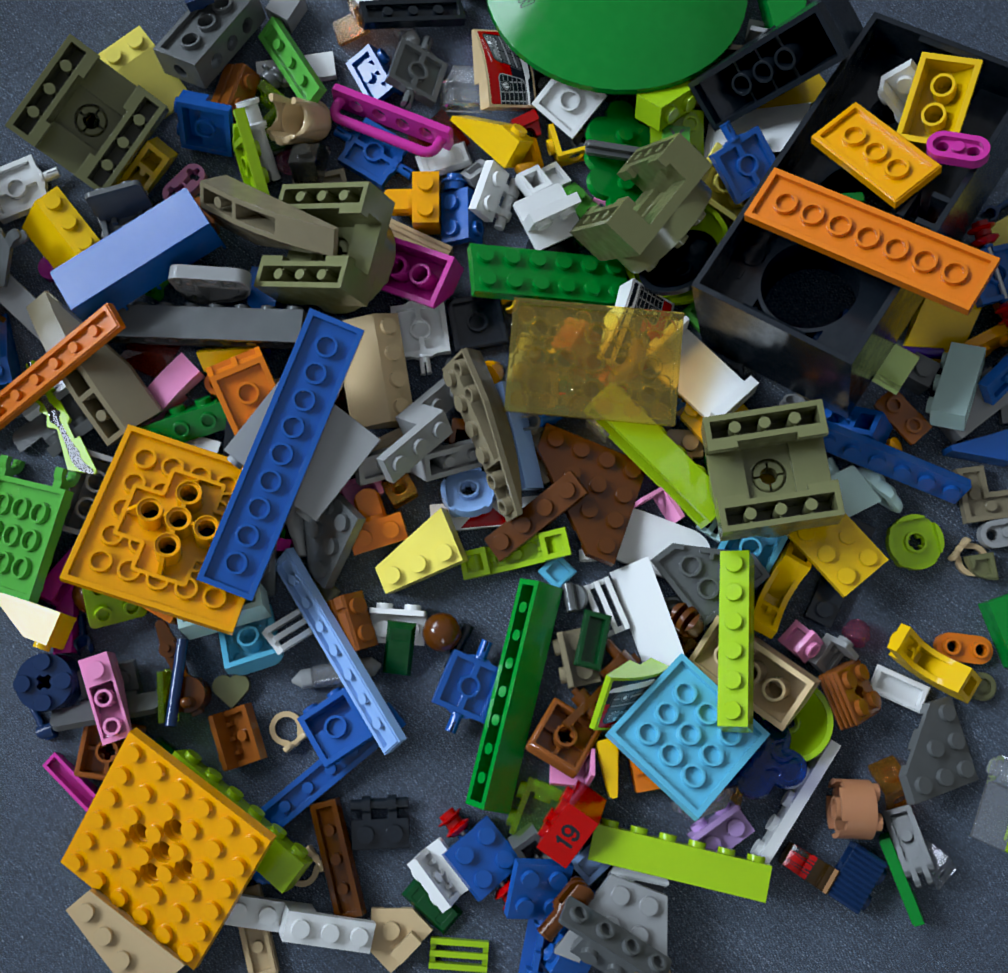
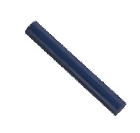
[165,639,189,727]

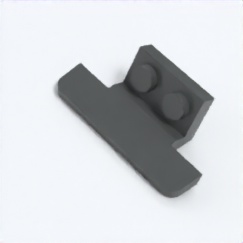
[12,393,94,458]
[50,659,166,732]

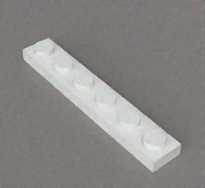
[750,739,841,864]

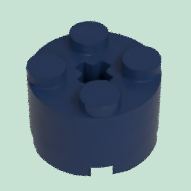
[13,653,82,711]

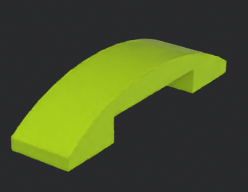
[461,527,572,580]

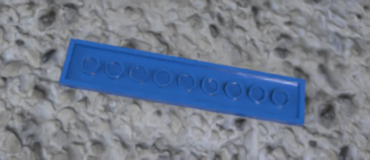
[196,308,364,601]

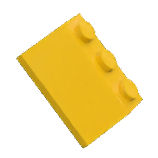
[897,52,983,154]
[22,186,100,269]

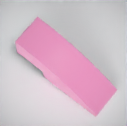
[146,352,205,425]

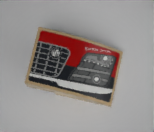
[471,29,536,111]

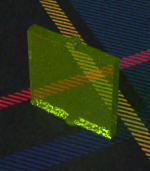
[157,669,179,723]

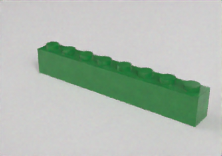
[465,578,563,814]

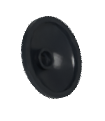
[639,230,718,296]

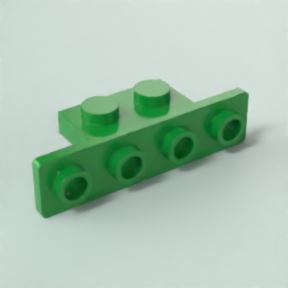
[139,395,227,442]

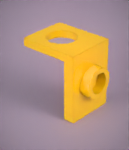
[546,123,585,167]

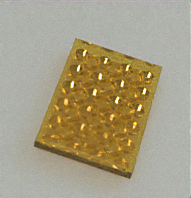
[504,297,684,427]

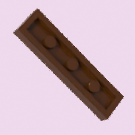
[484,470,589,562]
[309,797,367,918]

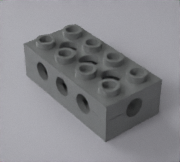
[153,0,266,89]

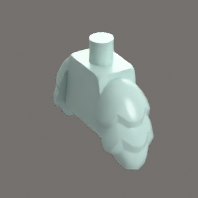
[828,457,903,517]

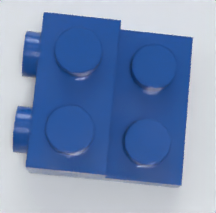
[174,90,235,157]
[297,687,374,769]

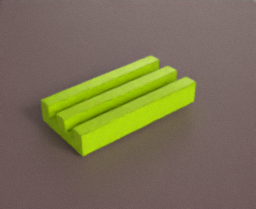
[428,936,489,973]

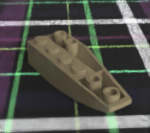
[200,175,339,256]
[26,291,163,446]
[442,348,523,522]

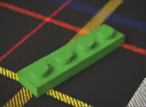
[258,16,327,103]

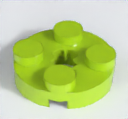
[885,514,945,571]

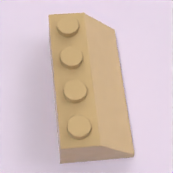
[343,313,413,430]
[689,615,821,731]

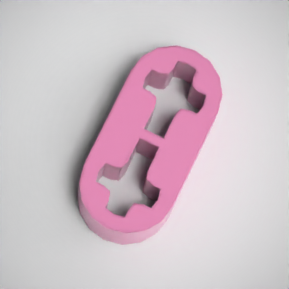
[162,163,208,200]

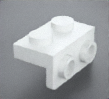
[407,837,468,913]

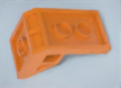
[205,346,276,435]

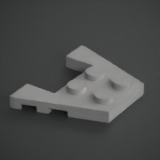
[554,873,668,963]

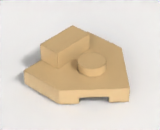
[370,907,433,973]

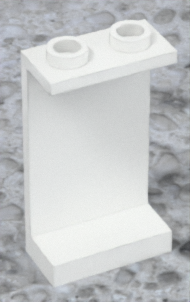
[645,316,759,417]

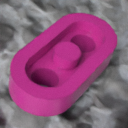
[926,131,990,169]

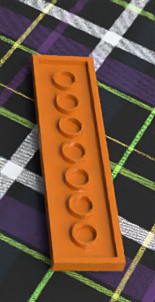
[744,167,1001,316]

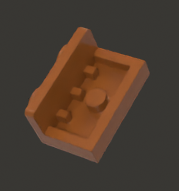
[873,391,932,445]
[208,702,268,772]

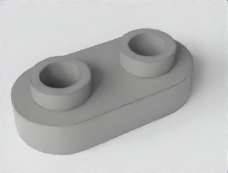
[976,518,1008,549]

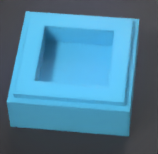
[538,558,577,588]

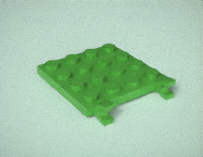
[0,454,81,603]

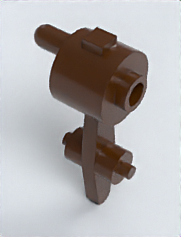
[155,620,212,717]
[562,638,641,728]

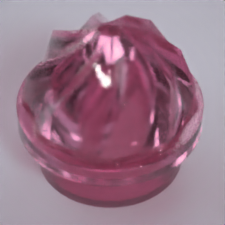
[842,619,871,648]

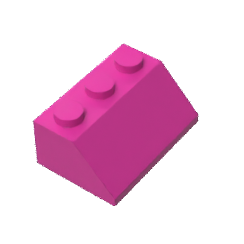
[381,237,464,309]

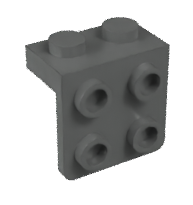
[85,180,154,238]

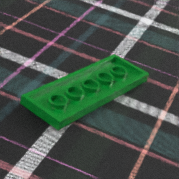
[467,243,627,309]

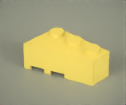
[375,508,469,594]

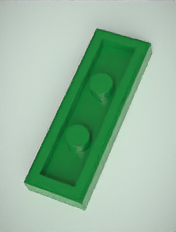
[879,831,925,927]

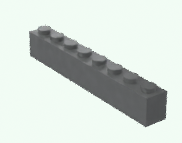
[108,301,307,350]

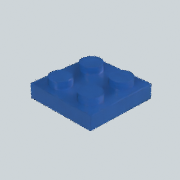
[504,858,574,920]

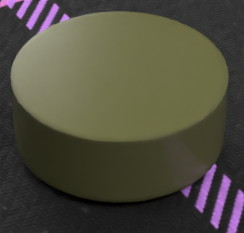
[972,672,997,701]

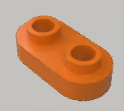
[933,632,993,664]

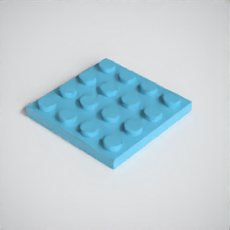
[605,653,770,821]

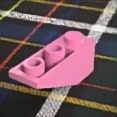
[78,651,132,746]

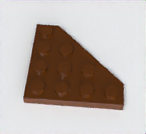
[535,423,645,567]

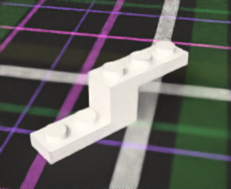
[224,894,376,954]

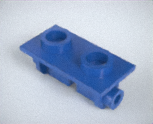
[518,919,551,973]

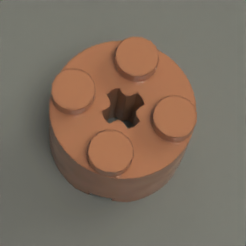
[826,778,883,840]

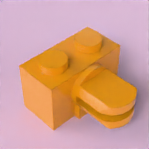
[384,171,441,235]

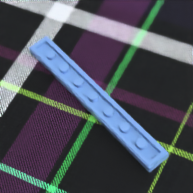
[277,547,407,755]

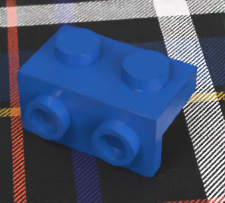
[441,186,484,246]

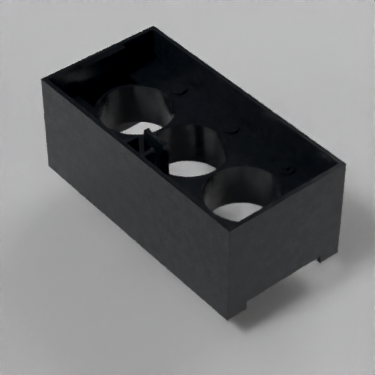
[691,12,1008,418]

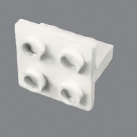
[513,182,582,250]

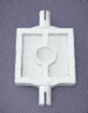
[0,154,62,224]
[390,301,451,376]

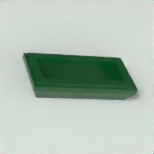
[573,609,612,672]
[383,620,416,676]
[401,879,463,935]

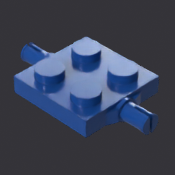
[334,117,415,190]
[709,120,776,205]
[431,639,498,734]

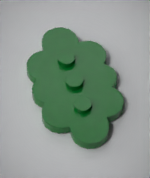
[584,100,650,206]

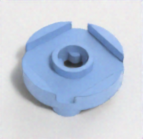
[440,467,496,517]

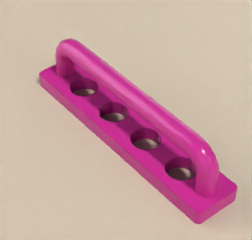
[330,83,454,158]

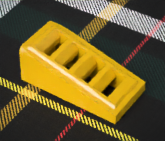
[196,347,253,373]
[594,737,619,799]

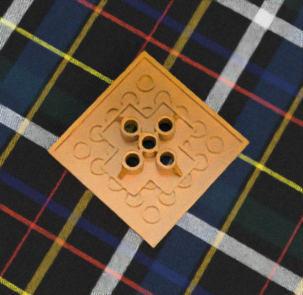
[59,424,246,636]
[61,727,277,970]

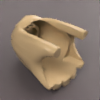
[265,93,331,146]

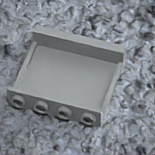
[224,381,381,522]

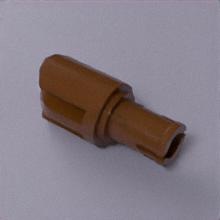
[671,603,704,641]
[537,876,595,943]

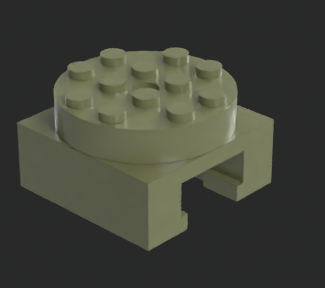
[5,34,169,190]
[569,132,712,274]
[254,181,396,314]
[701,399,845,542]

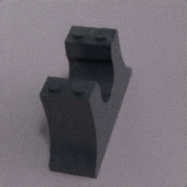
[688,0,863,132]

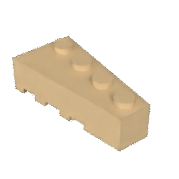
[66,888,187,973]

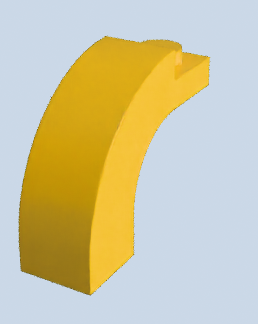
[754,540,812,639]
[887,623,982,704]

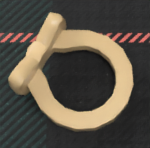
[947,537,987,577]
[269,711,307,753]
[295,844,324,887]

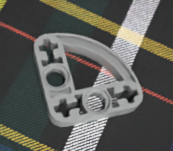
[168,264,252,304]

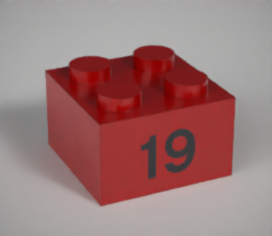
[536,780,607,869]

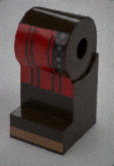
[778,841,840,895]

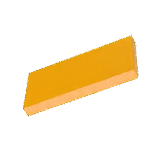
[811,102,942,209]

